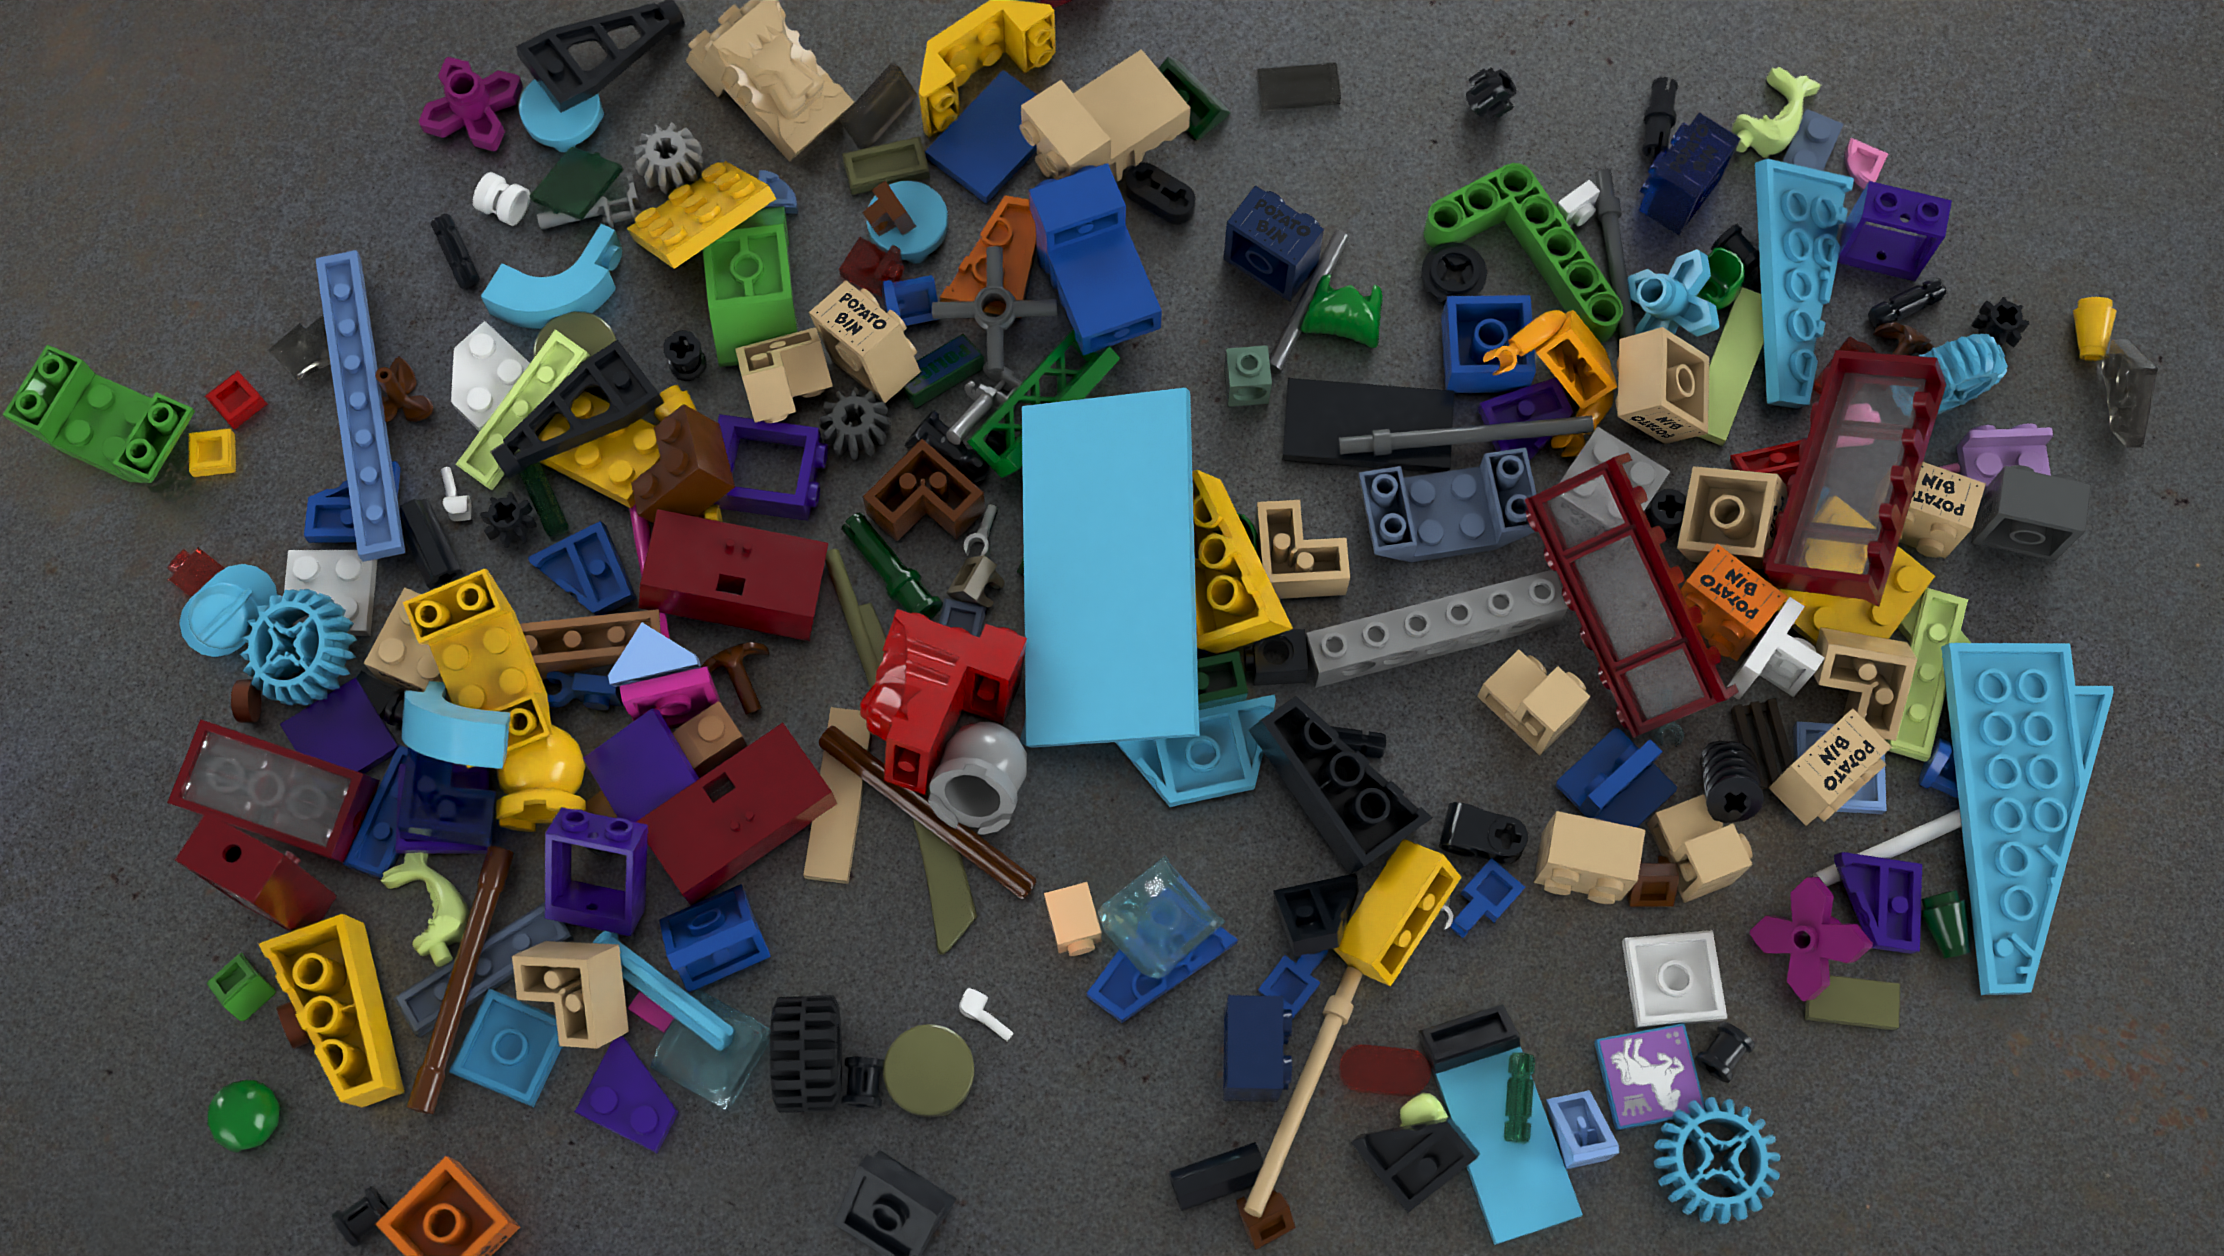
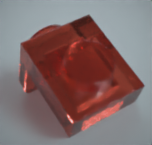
[166,547,225,598]

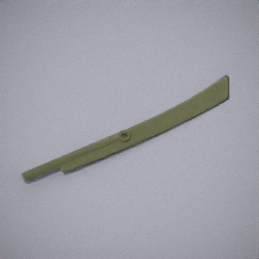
[825,549,977,955]

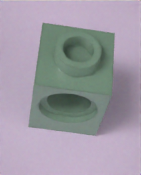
[1224,345,1272,407]

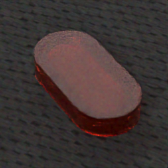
[1339,1044,1431,1096]

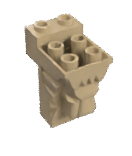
[686,0,854,162]
[1019,49,1190,182]

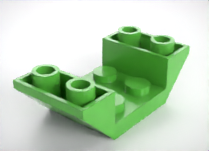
[703,206,799,367]
[3,344,195,483]

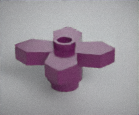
[418,57,523,151]
[1749,876,1873,1001]

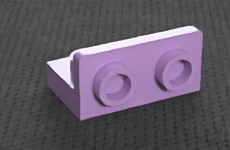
[1956,424,2053,489]

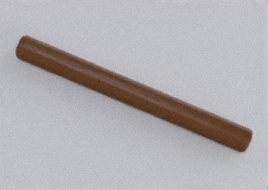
[819,726,1036,899]

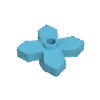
[1627,249,1719,337]

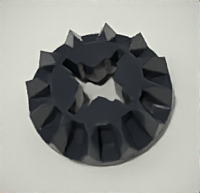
[1421,242,1487,303]

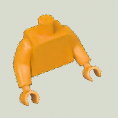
[1483,310,1618,457]

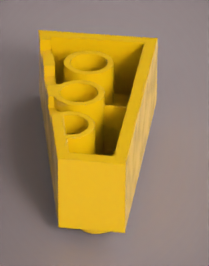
[1192,470,1293,654]
[258,914,405,1107]

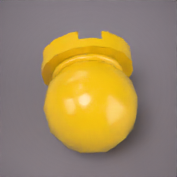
[496,724,586,832]

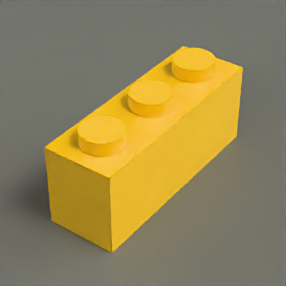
[1333,839,1462,987]

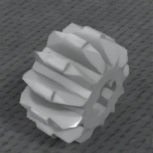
[634,122,704,194]

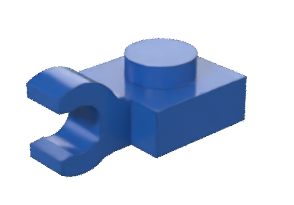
[547,671,623,710]
[1449,858,1525,939]
[1257,949,1329,1020]

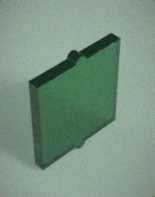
[529,146,624,220]

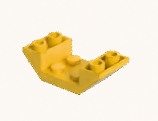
[919,0,1056,138]
[402,568,552,768]

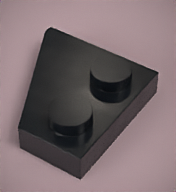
[1273,873,1359,956]
[1351,1117,1480,1213]

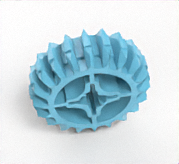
[1890,334,2008,418]
[239,589,357,706]
[1654,1097,1781,1224]

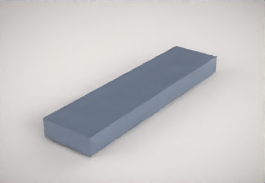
[393,902,574,1038]

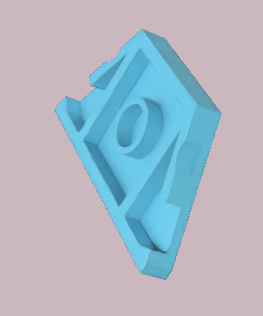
[1115,694,1276,807]

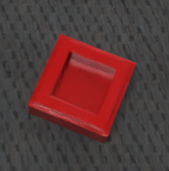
[205,371,267,430]

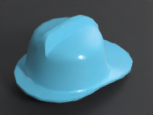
[179,564,277,657]

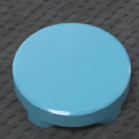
[519,79,604,152]
[866,181,949,264]

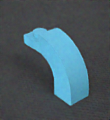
[481,224,622,329]
[401,681,511,769]

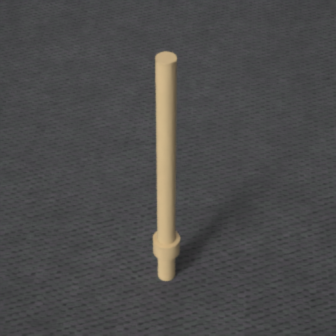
[1244,967,1363,1217]

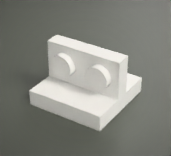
[1726,597,1824,700]

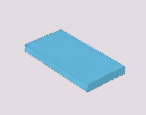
[1432,1047,1583,1245]

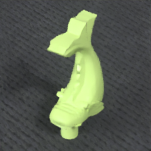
[1732,67,1821,158]
[380,853,470,967]

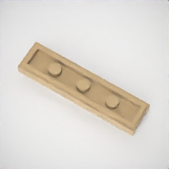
[803,707,872,884]

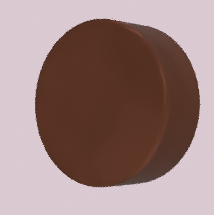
[231,679,262,723]
[277,1001,310,1049]

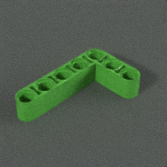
[1424,163,1623,343]

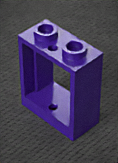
[1837,181,1952,281]
[713,414,828,521]
[545,807,648,936]

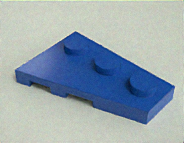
[1086,887,1238,1023]

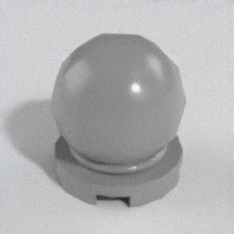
[928,722,1027,835]

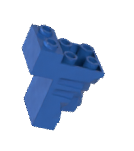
[1029,163,1162,355]

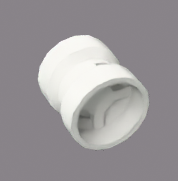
[473,172,530,226]

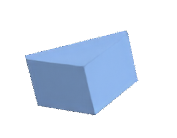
[608,623,701,687]
[1546,1090,1619,1169]

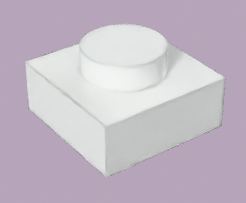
[1557,179,1600,226]

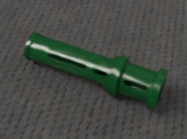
[841,512,943,620]

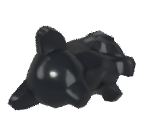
[904,410,990,484]

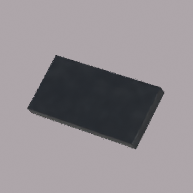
[1282,378,1454,472]

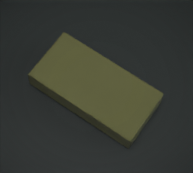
[842,136,930,195]
[1805,975,1900,1031]

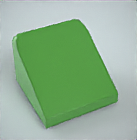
[206,952,275,1022]

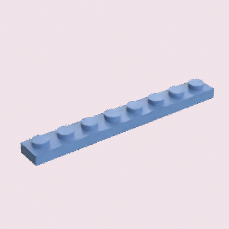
[315,250,405,562]

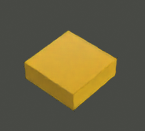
[188,428,236,477]

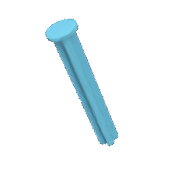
[593,931,736,1051]

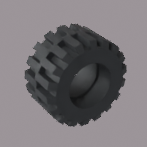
[770,995,842,1113]

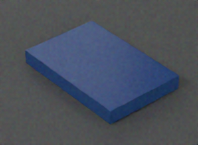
[925,70,1037,204]

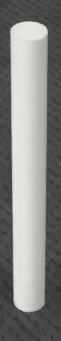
[1813,808,1962,886]

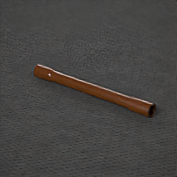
[406,846,515,1115]

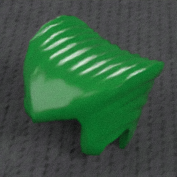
[1301,274,1383,349]

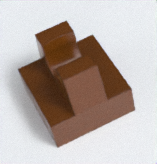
[862,181,916,236]
[1627,856,1680,907]
[1236,1189,1296,1249]

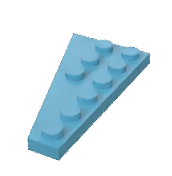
[1755,159,1854,409]

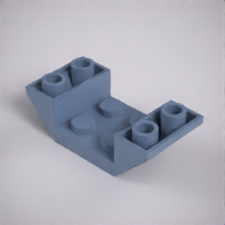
[1358,448,1536,563]

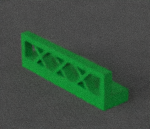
[967,330,1121,478]

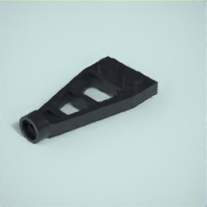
[516,0,685,113]
[490,340,664,480]

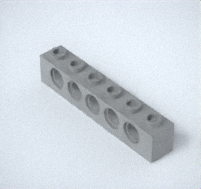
[1306,570,1568,688]

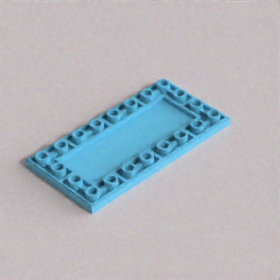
[1022,388,1199,748]

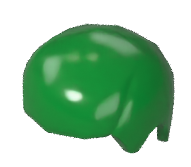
[1696,247,1744,310]
[207,1080,280,1152]

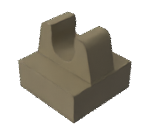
[946,555,1005,608]

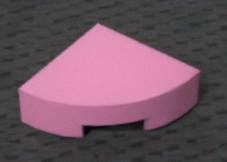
[1844,138,1888,189]

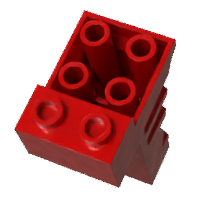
[860,609,1027,795]

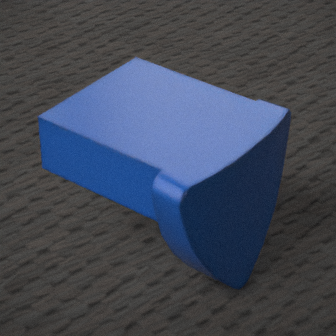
[882,275,938,326]
[1919,738,1958,799]

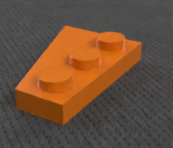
[940,195,1037,318]

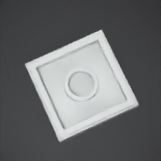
[1622,930,1727,1029]

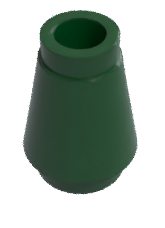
[1921,890,1971,959]

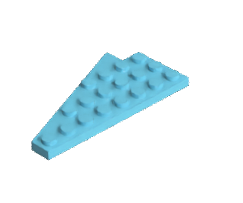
[1941,643,2114,995]

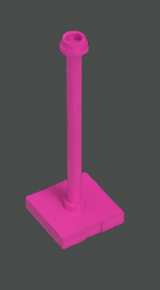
[620,504,722,729]

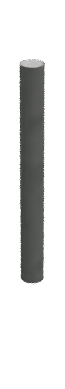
[1269,230,1349,373]

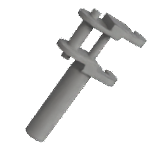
[537,174,641,230]
[946,362,1028,445]

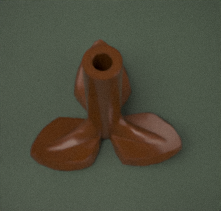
[1873,322,1935,392]
[375,356,433,422]
[701,642,769,715]

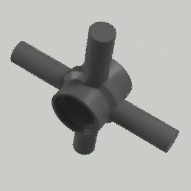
[932,246,1058,372]

